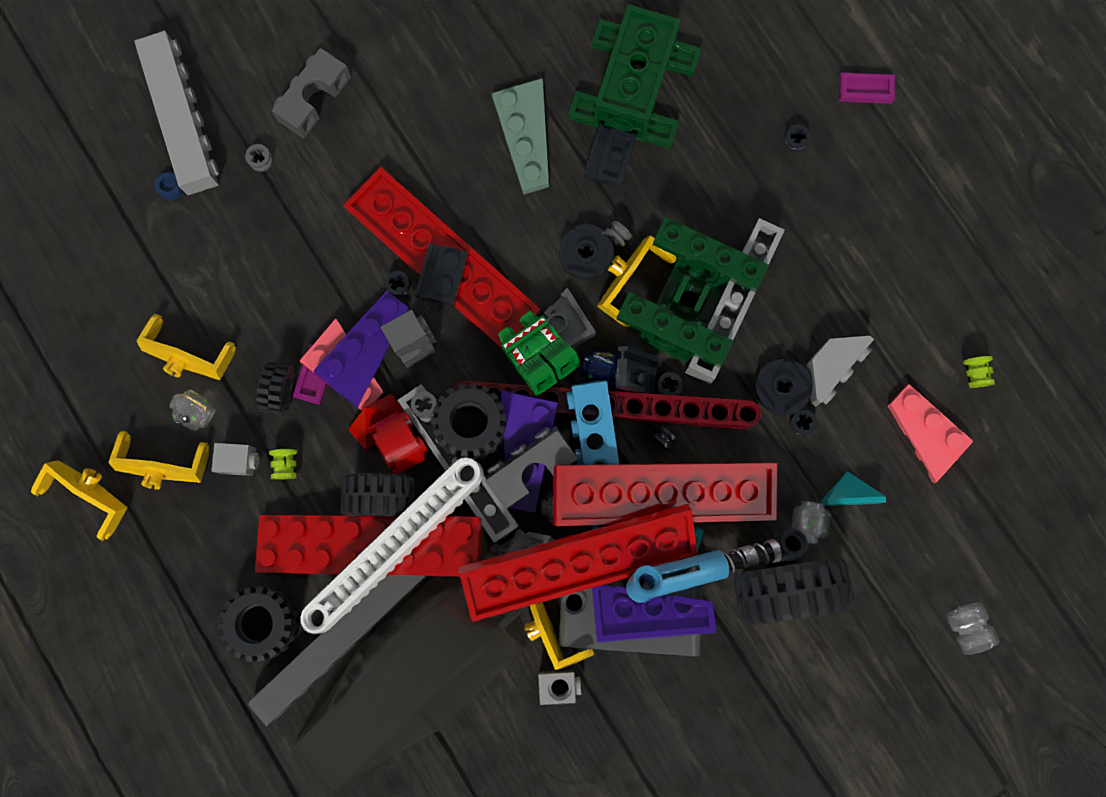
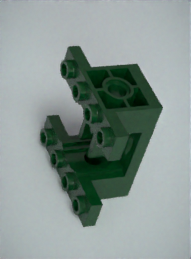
[568,5,702,149]
[616,217,769,368]

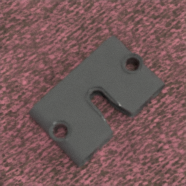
[558,574,704,656]

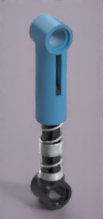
[626,529,808,603]

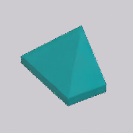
[821,472,886,506]

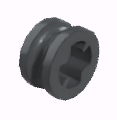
[245,144,273,172]
[604,221,632,248]
[411,391,438,419]

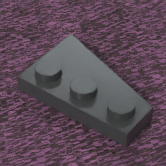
[542,288,596,363]

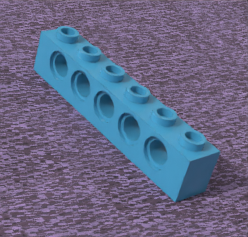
[567,380,619,530]

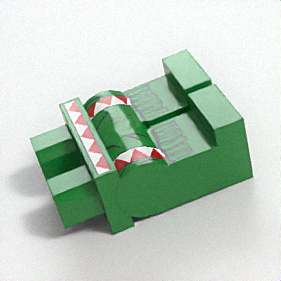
[498,311,581,397]

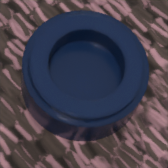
[154,172,184,201]

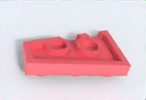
[300,319,383,411]
[888,384,973,483]

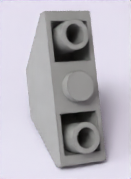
[806,336,874,407]

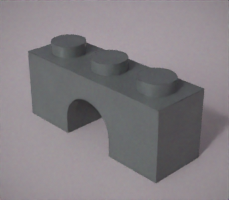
[272,48,351,139]
[381,310,436,368]
[485,426,577,509]

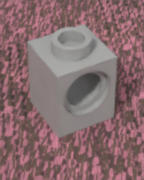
[211,443,259,476]
[539,670,581,705]

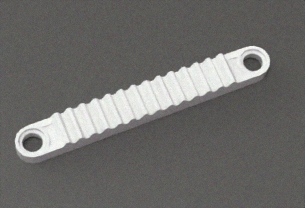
[301,458,484,634]

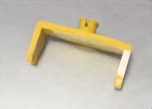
[597,236,677,327]
[137,314,236,380]
[109,431,210,489]
[31,460,128,541]
[525,602,594,670]

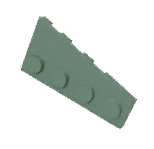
[492,78,549,195]

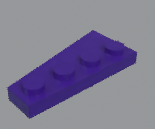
[314,291,408,408]
[501,390,558,513]
[592,585,716,643]

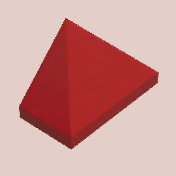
[348,394,405,451]

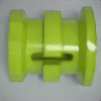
[963,356,995,388]
[269,449,298,479]

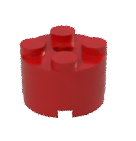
[367,411,427,475]

